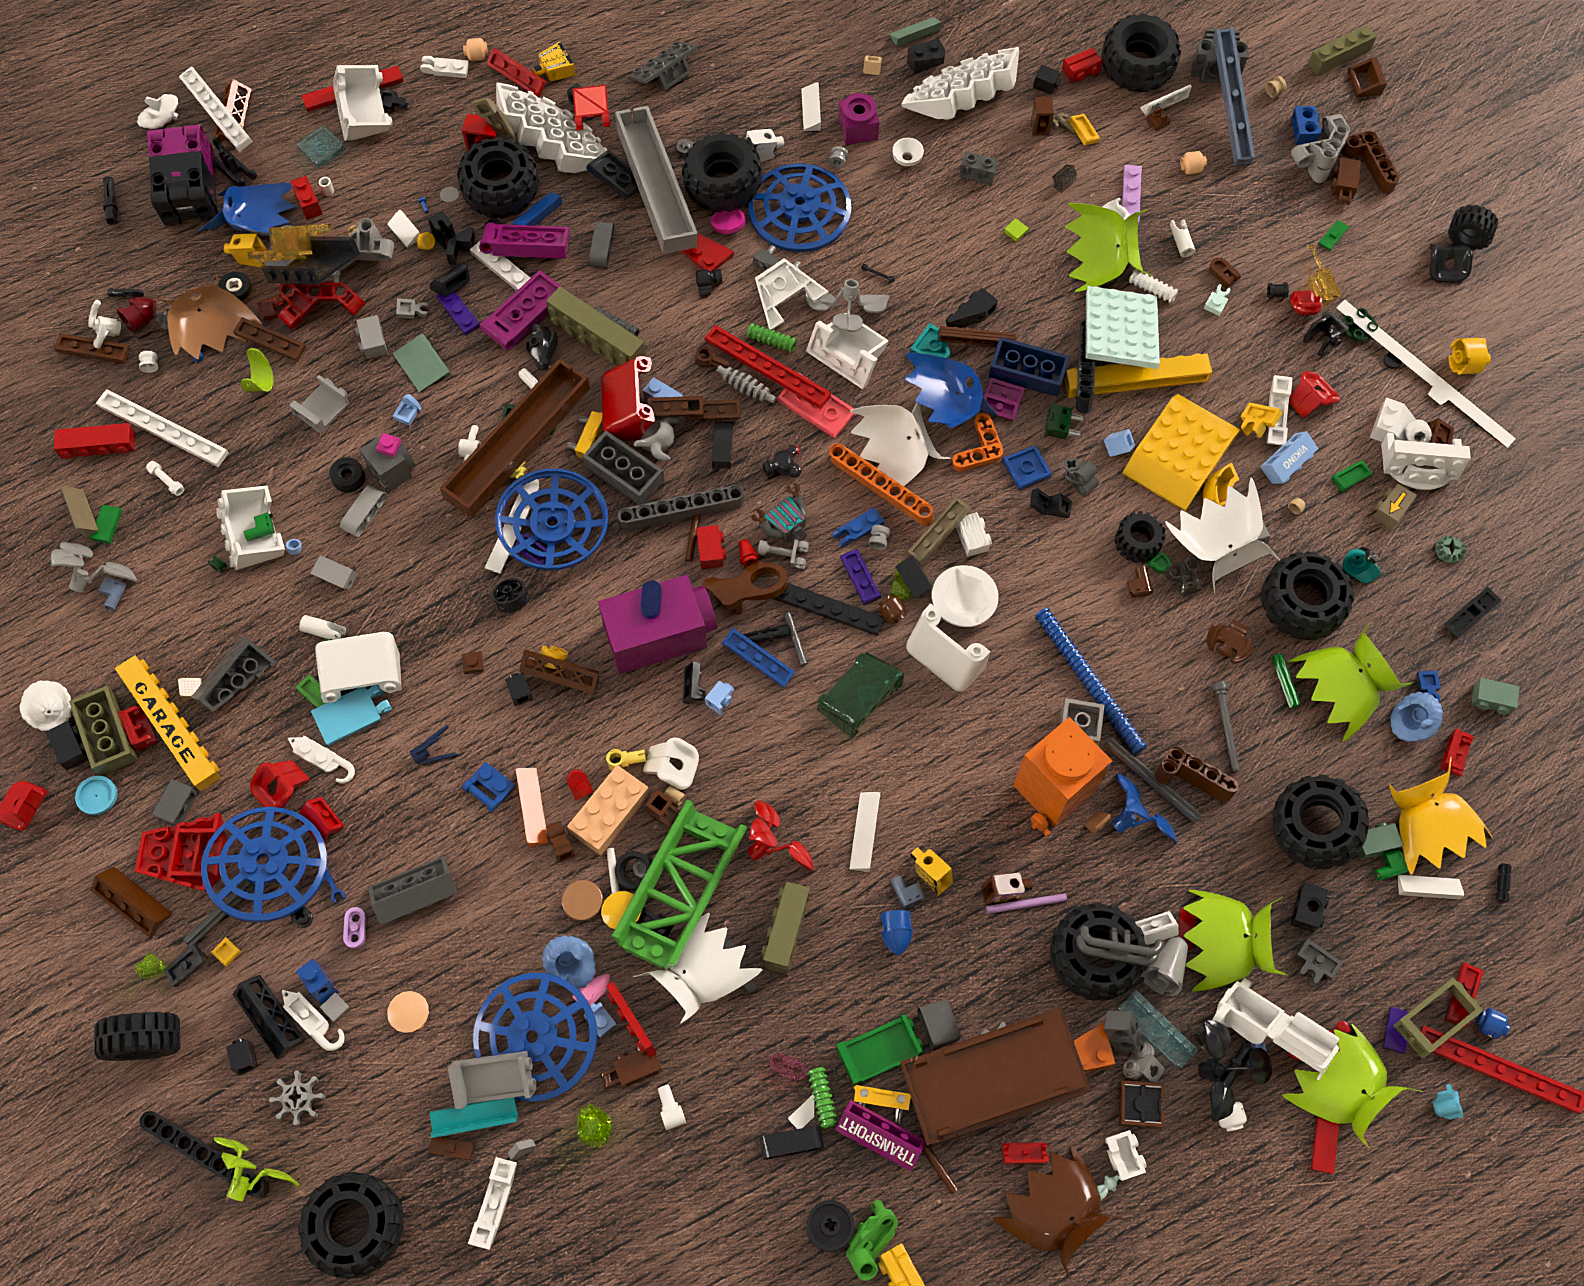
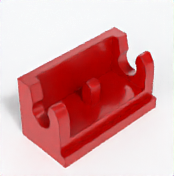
[118,705,158,751]
[1439,728,1474,777]
[1002,1142,1049,1165]

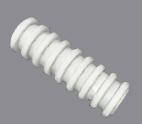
[1129,269,1178,303]

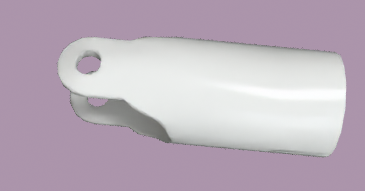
[1170,220,1195,257]
[299,615,346,640]

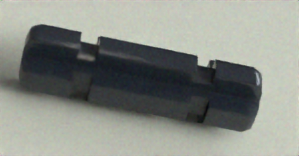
[1496,863,1512,903]

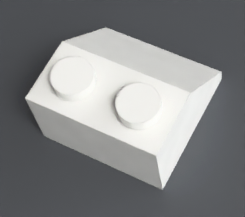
[1370,398,1416,442]

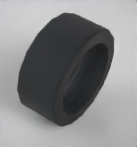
[615,851,652,891]

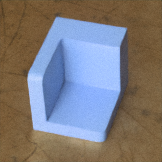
[1104,429,1135,457]

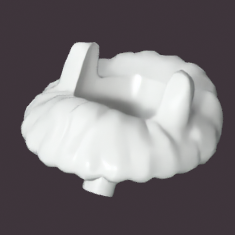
[137,94,178,129]
[19,680,72,731]

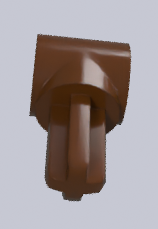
[695,346,729,369]

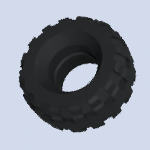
[1102,13,1181,92]
[682,133,762,212]
[457,137,539,218]
[1261,551,1354,640]
[1272,774,1369,870]
[1050,903,1147,1001]
[298,1172,404,1279]

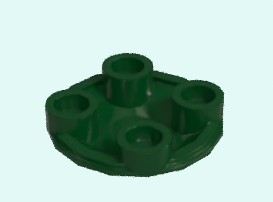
[1342,308,1378,342]

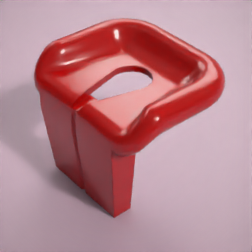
[1289,371,1340,418]
[250,760,310,815]
[0,781,47,831]

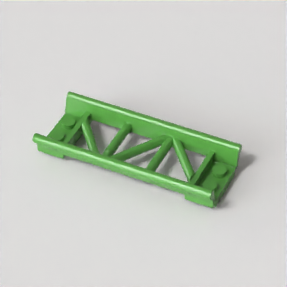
[611,800,747,969]

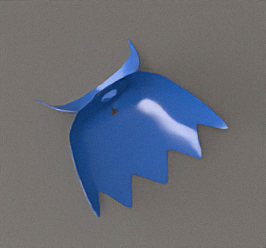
[197,183,295,236]
[905,353,999,428]

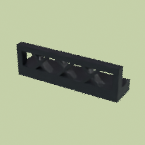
[232,975,305,1060]

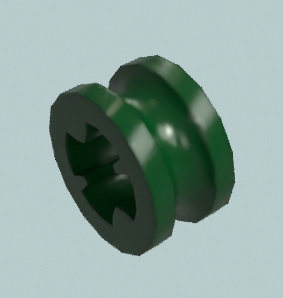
[208,555,227,573]

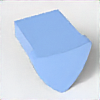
[393,394,422,426]

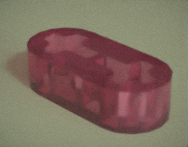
[769,1053,807,1082]

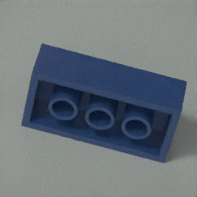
[988,337,1070,397]

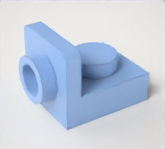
[584,1002,617,1038]

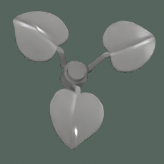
[806,279,889,332]
[50,542,137,592]

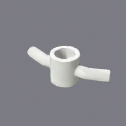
[458,425,481,462]

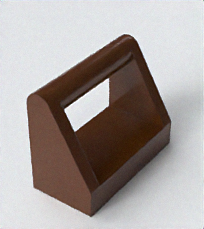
[1348,57,1387,98]

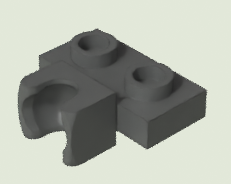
[1296,938,1343,987]

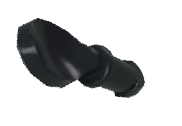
[107,288,144,298]

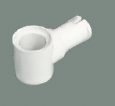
[658,1085,686,1131]

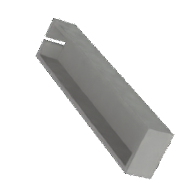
[615,106,698,254]

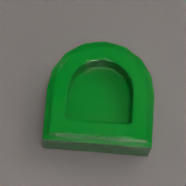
[1148,551,1171,574]

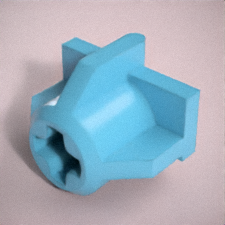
[1432,1084,1463,1119]

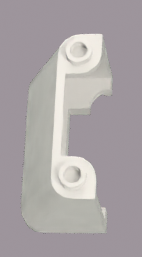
[333,65,392,141]
[906,603,990,692]
[315,632,402,703]

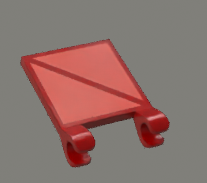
[573,85,610,131]

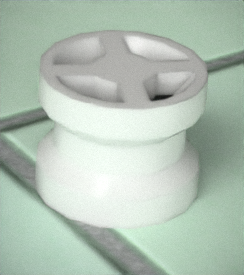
[139,351,158,373]

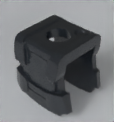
[1303,312,1349,356]

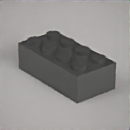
[582,430,665,505]

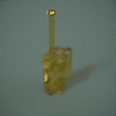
[1309,244,1341,301]

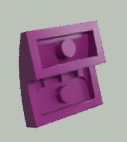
[984,378,1025,421]

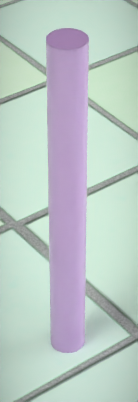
[986,893,1067,914]

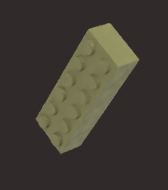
[546,287,646,366]

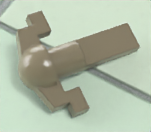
[1052,113,1075,134]

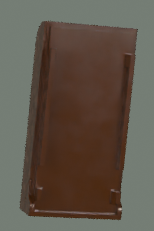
[900,1007,1091,1147]

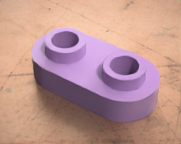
[343,907,367,949]

